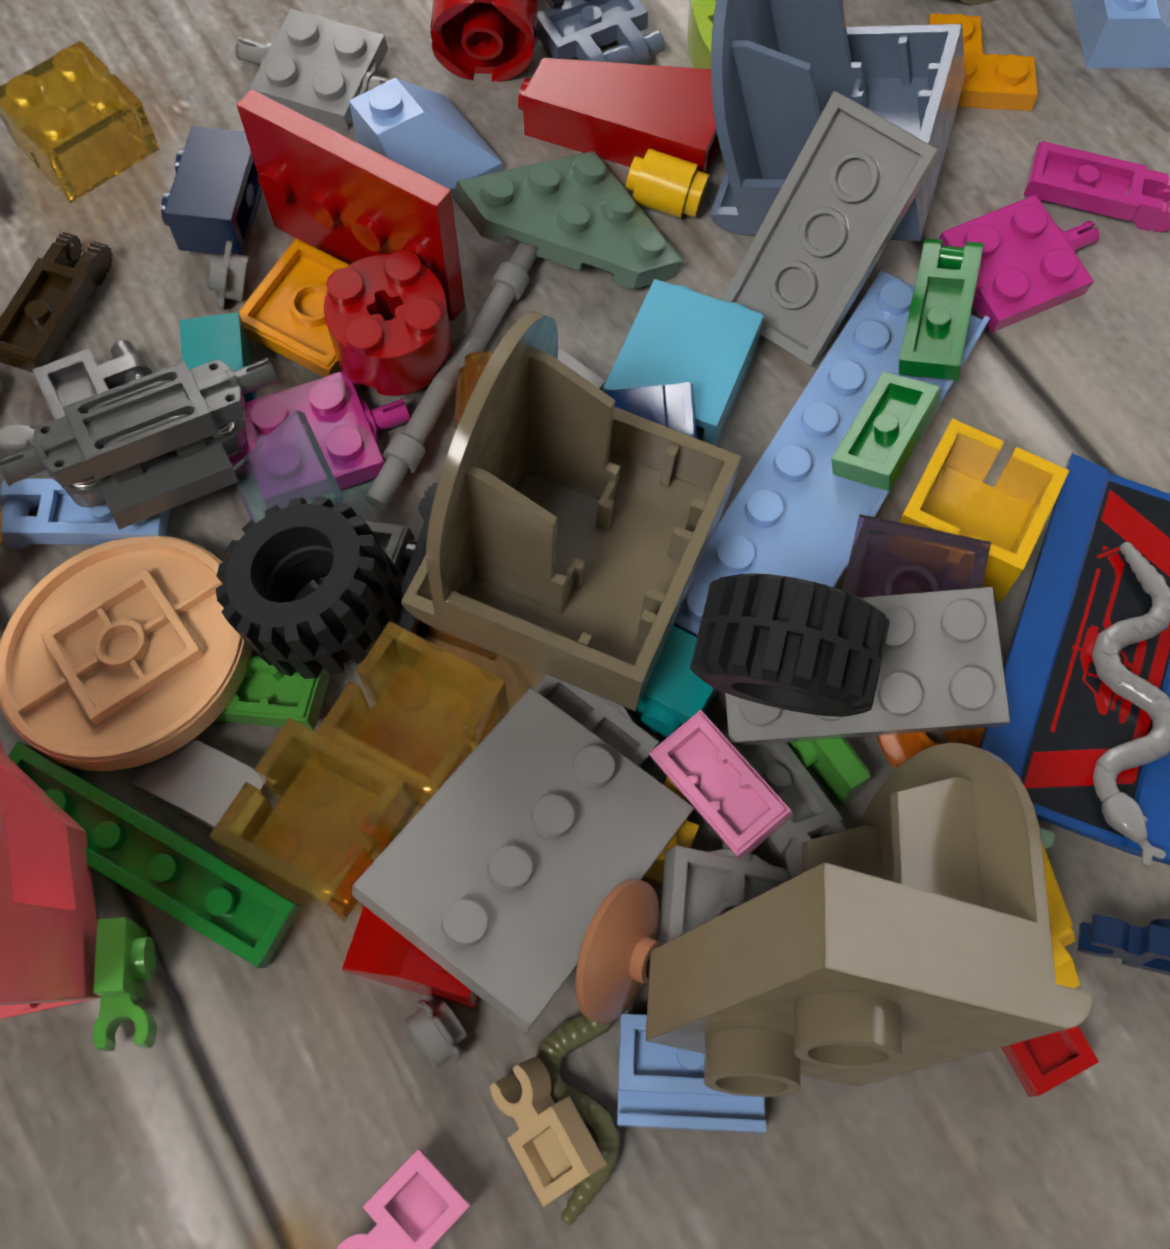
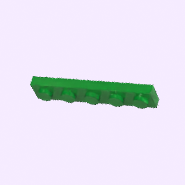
[8,741,302,968]

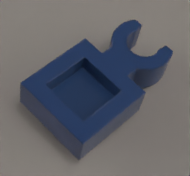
[1077,915,1170,976]

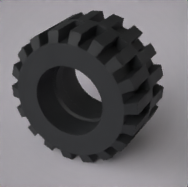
[216,497,402,679]
[690,573,890,717]

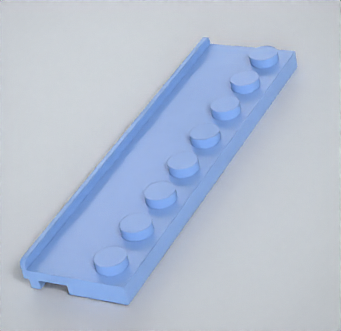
[673,270,990,637]

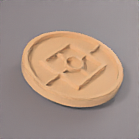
[0,536,253,772]

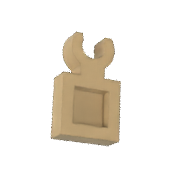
[490,1056,607,1207]

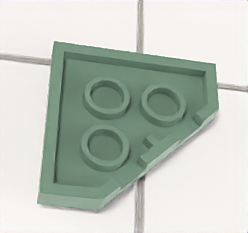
[453,151,683,289]

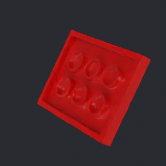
[236,89,466,321]

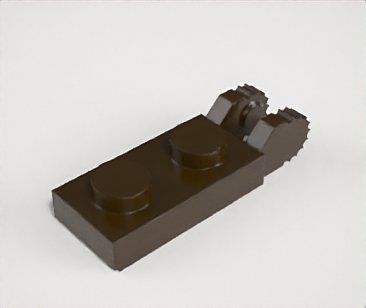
[0,232,113,373]

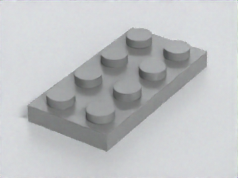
[721,91,942,366]
[725,587,1010,746]

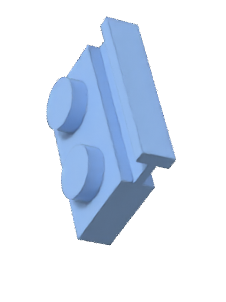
[617,1014,766,1134]

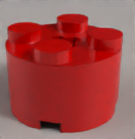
[430,0,538,82]
[324,250,452,396]

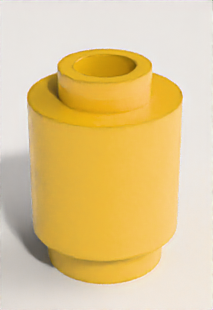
[625,148,710,219]

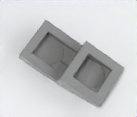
[131,739,274,842]

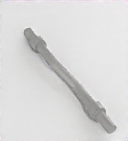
[365,241,538,510]

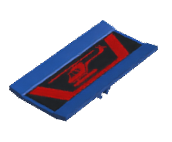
[979,453,1170,865]

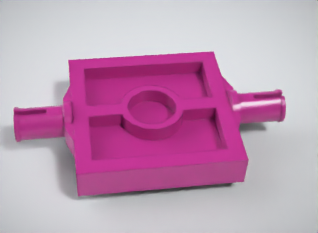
[939,194,1099,333]
[228,371,410,509]

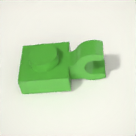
[93,917,157,1052]

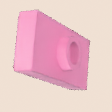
[649,710,793,861]

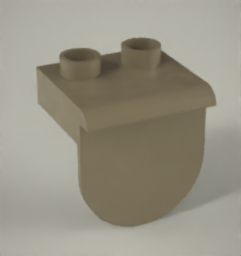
[401,311,742,711]
[645,743,1092,1097]

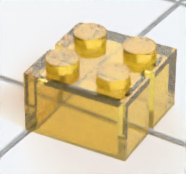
[0,40,160,203]
[316,621,509,808]
[209,718,418,923]

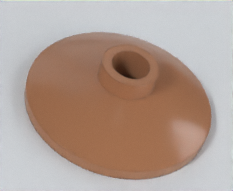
[575,879,663,1024]

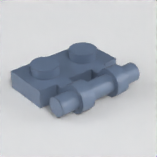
[536,0,665,65]

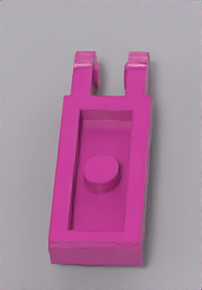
[1023,141,1170,233]

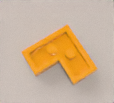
[927,13,1038,111]

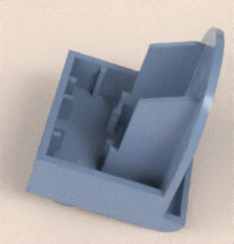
[710,0,965,241]

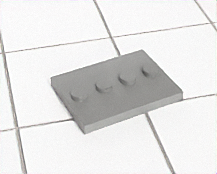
[352,687,694,1034]

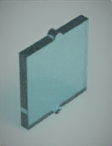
[233,410,344,523]

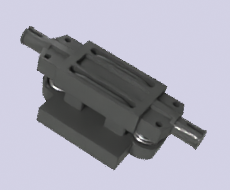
[0,357,278,530]

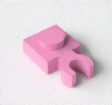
[337,1149,472,1249]

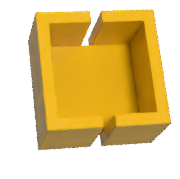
[887,418,1070,603]

